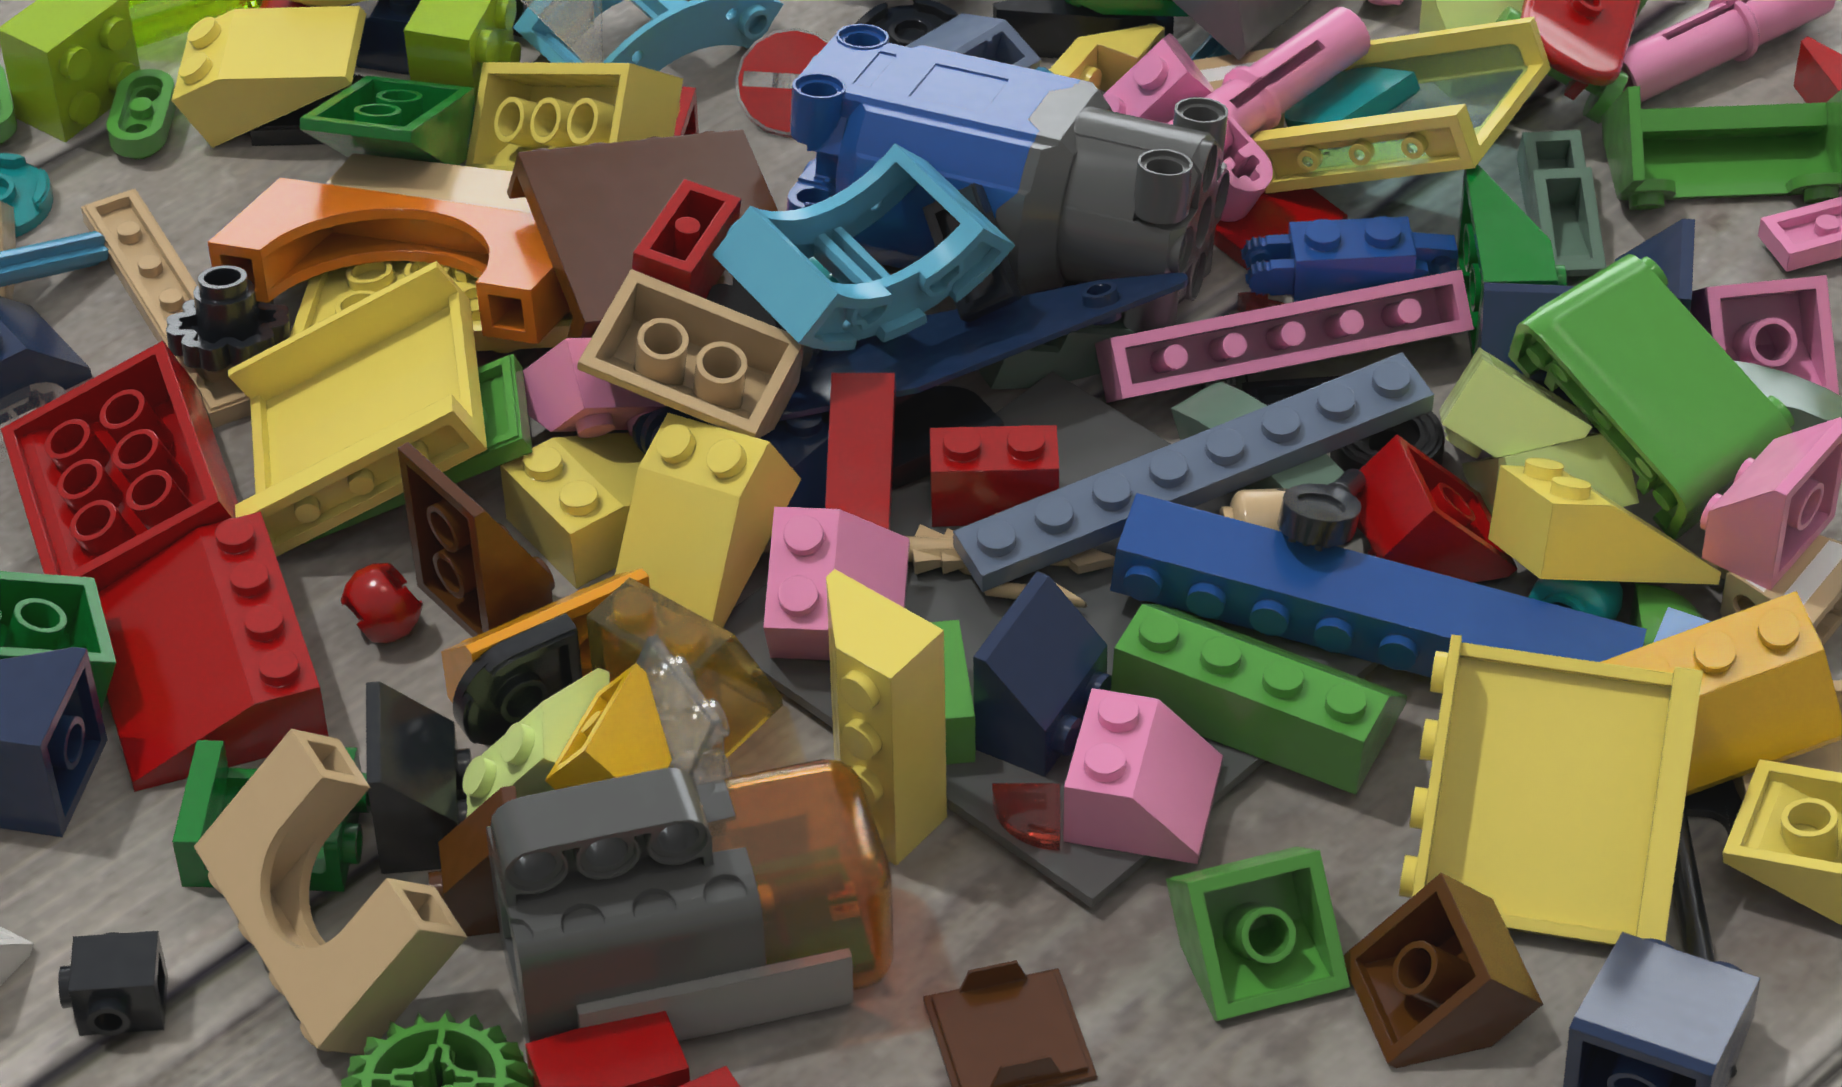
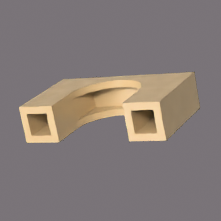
[194,729,467,1055]

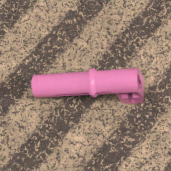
[1621,0,1835,103]
[1168,7,1370,222]

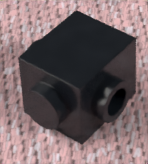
[58,931,168,1036]

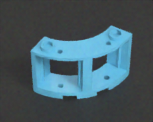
[513,0,784,71]
[712,144,1015,351]

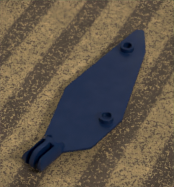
[632,273,1189,454]

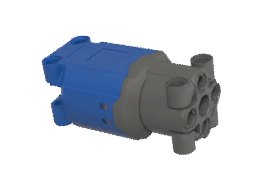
[787,24,1230,333]

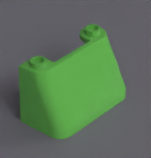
[1508,254,1795,541]

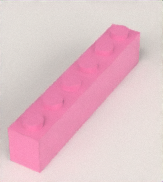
[1095,269,1474,403]

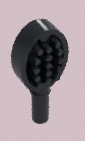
[1277,468,1366,551]

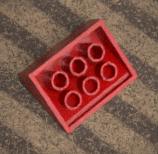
[1,341,239,592]
[98,512,329,792]

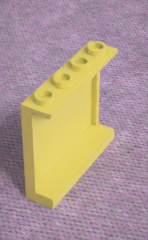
[228,261,487,557]
[1399,634,1703,946]

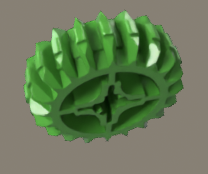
[341,1009,534,1087]

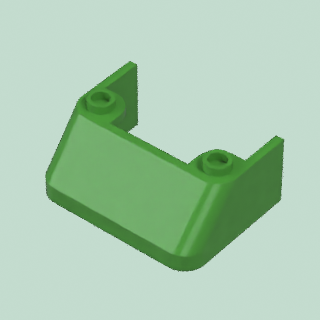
[1601,86,1842,210]

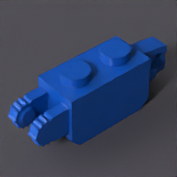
[1241,216,1458,302]

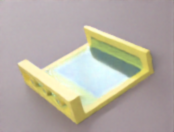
[1251,17,1551,194]

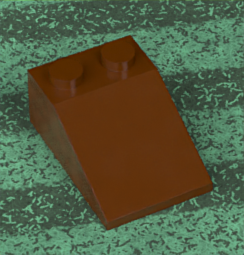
[397,442,555,637]

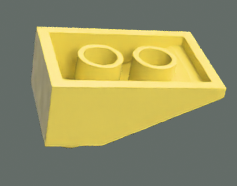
[171,6,366,148]
[615,413,801,645]
[500,432,645,589]
[1488,458,1721,585]
[1722,759,1842,925]

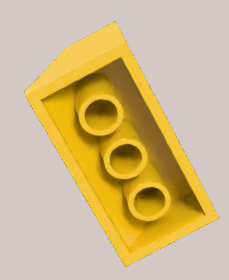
[1601,591,1842,796]

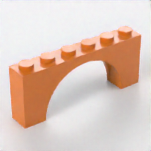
[208,177,570,344]

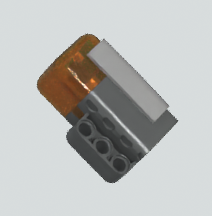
[486,759,894,1043]

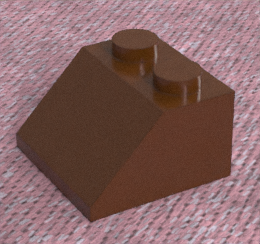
[1343,873,1543,1068]

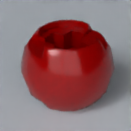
[341,563,423,643]

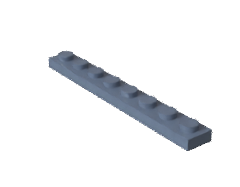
[953,352,1434,592]

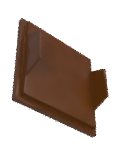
[923,960,1097,1087]

